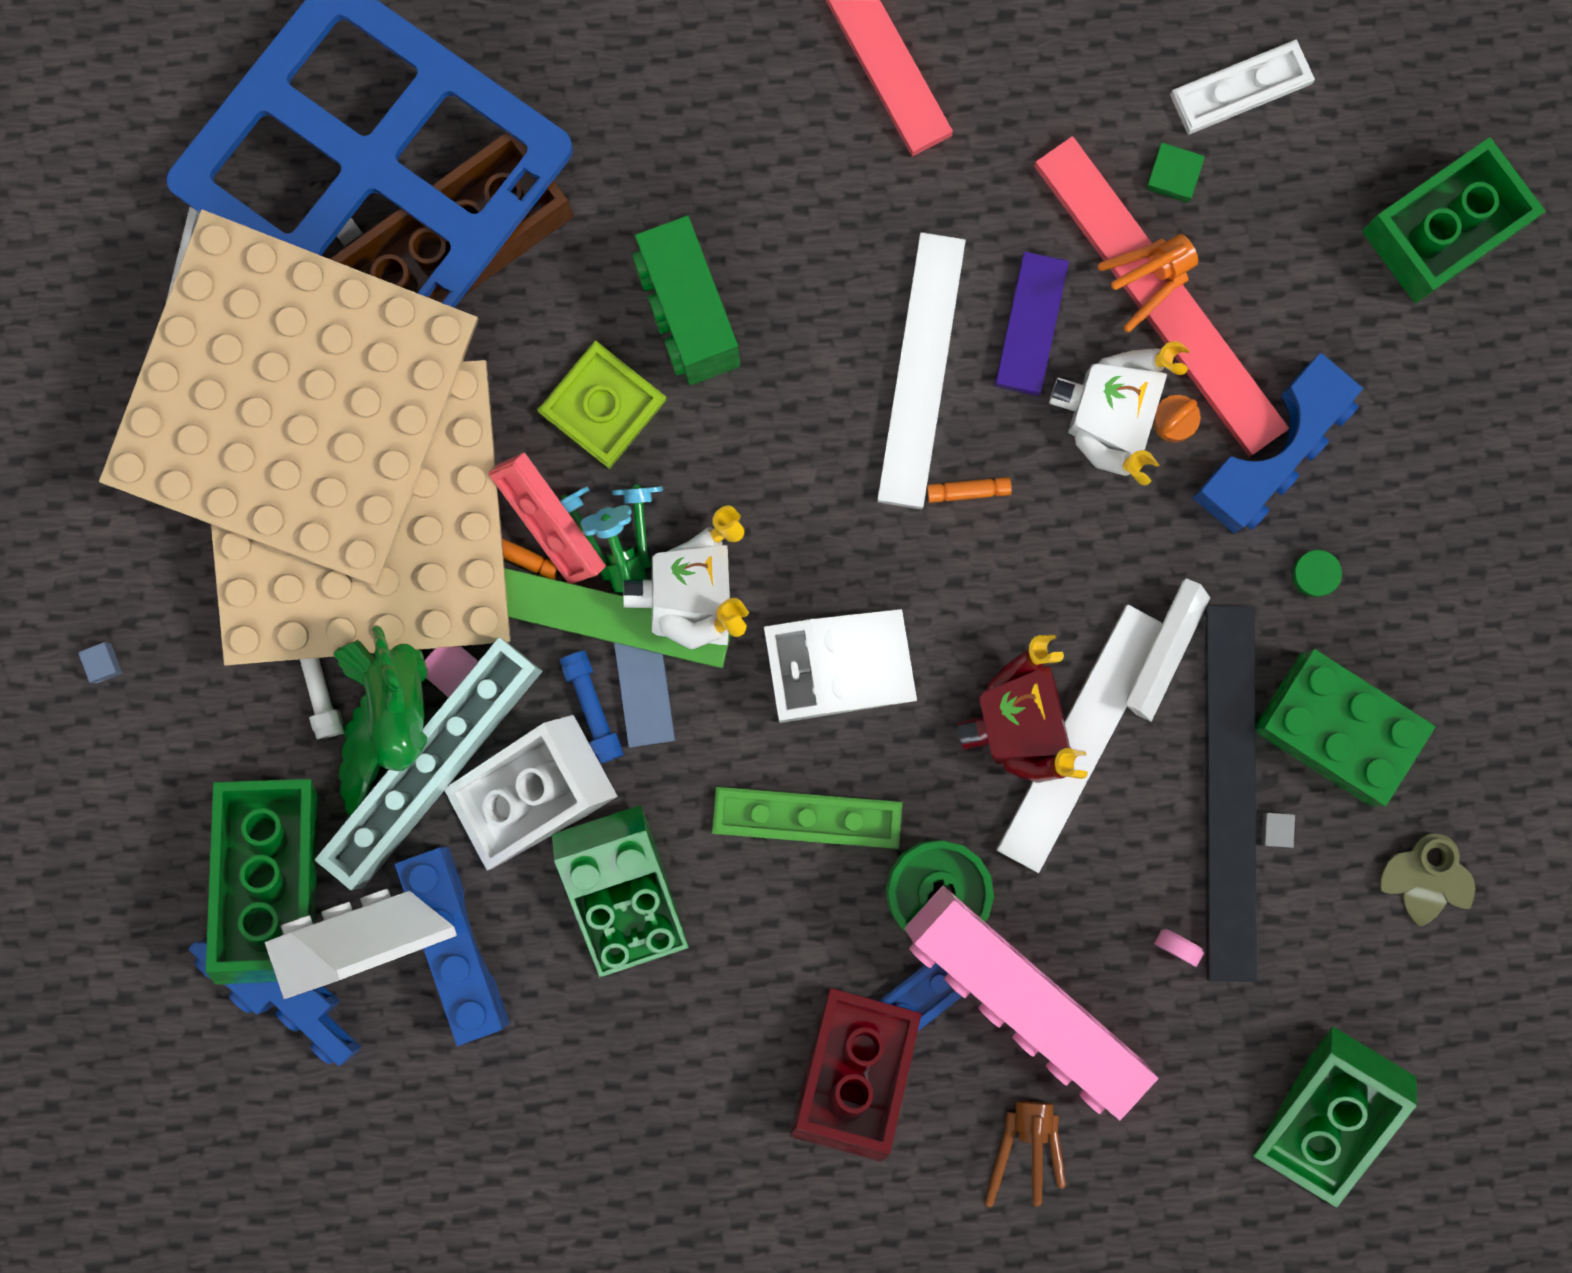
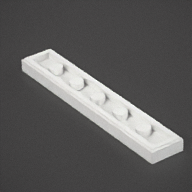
[877,233,966,510]
[996,605,1163,873]

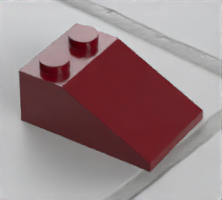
[789,988,922,1162]

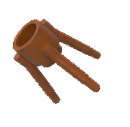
[985,1101,1066,1208]

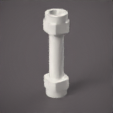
[300,658,344,740]

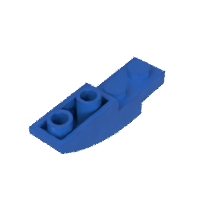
[188,939,361,1066]

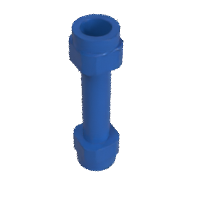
[559,650,624,764]

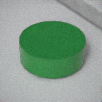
[1292,550,1342,598]

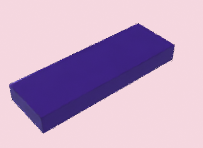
[995,251,1069,396]

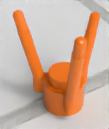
[1097,234,1198,332]

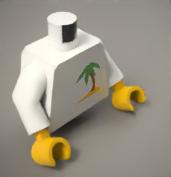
[1049,341,1190,486]
[623,505,749,649]

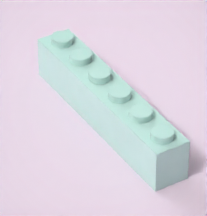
[315,637,543,890]

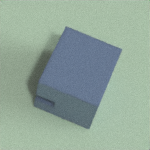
[78,642,122,684]

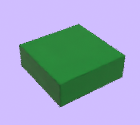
[1146,143,1205,203]

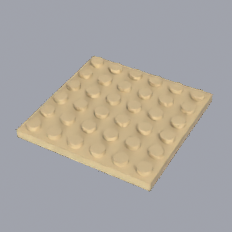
[99,209,479,586]
[211,360,511,665]

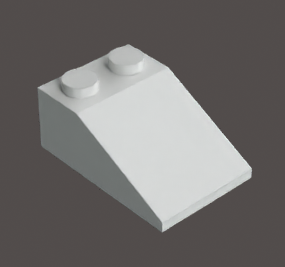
[444,715,618,871]

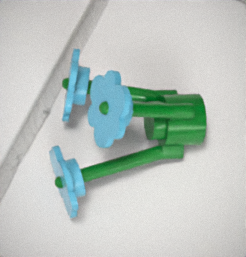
[560,484,663,592]

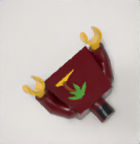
[957,634,1088,783]

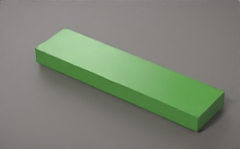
[712,787,902,849]

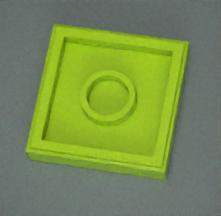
[537,340,667,469]

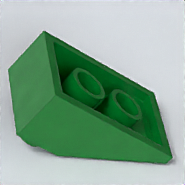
[1253,1026,1417,1208]

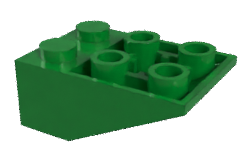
[552,805,689,977]

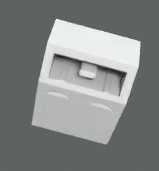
[764,609,917,723]

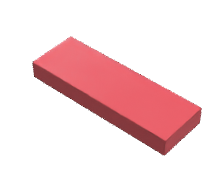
[488,452,606,584]

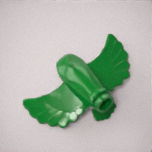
[333,624,428,817]

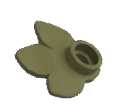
[1379,833,1475,926]

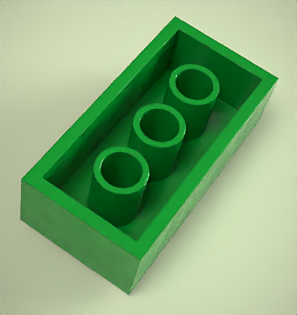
[206,779,318,985]

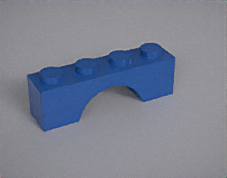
[1192,352,1364,533]
[394,847,510,1046]

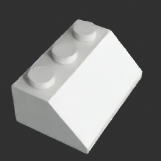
[265,889,457,999]

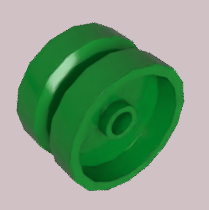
[885,840,994,933]

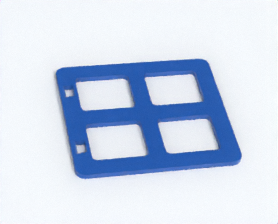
[167,0,573,308]

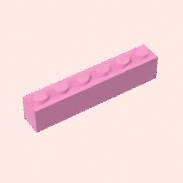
[904,886,1159,1121]

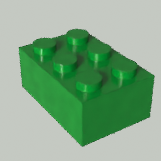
[1361,137,1546,304]
[631,216,740,386]
[1255,649,1436,806]

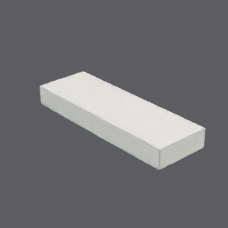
[1170,39,1315,135]
[1125,579,1210,722]

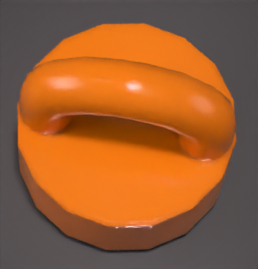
[1153,395,1201,443]

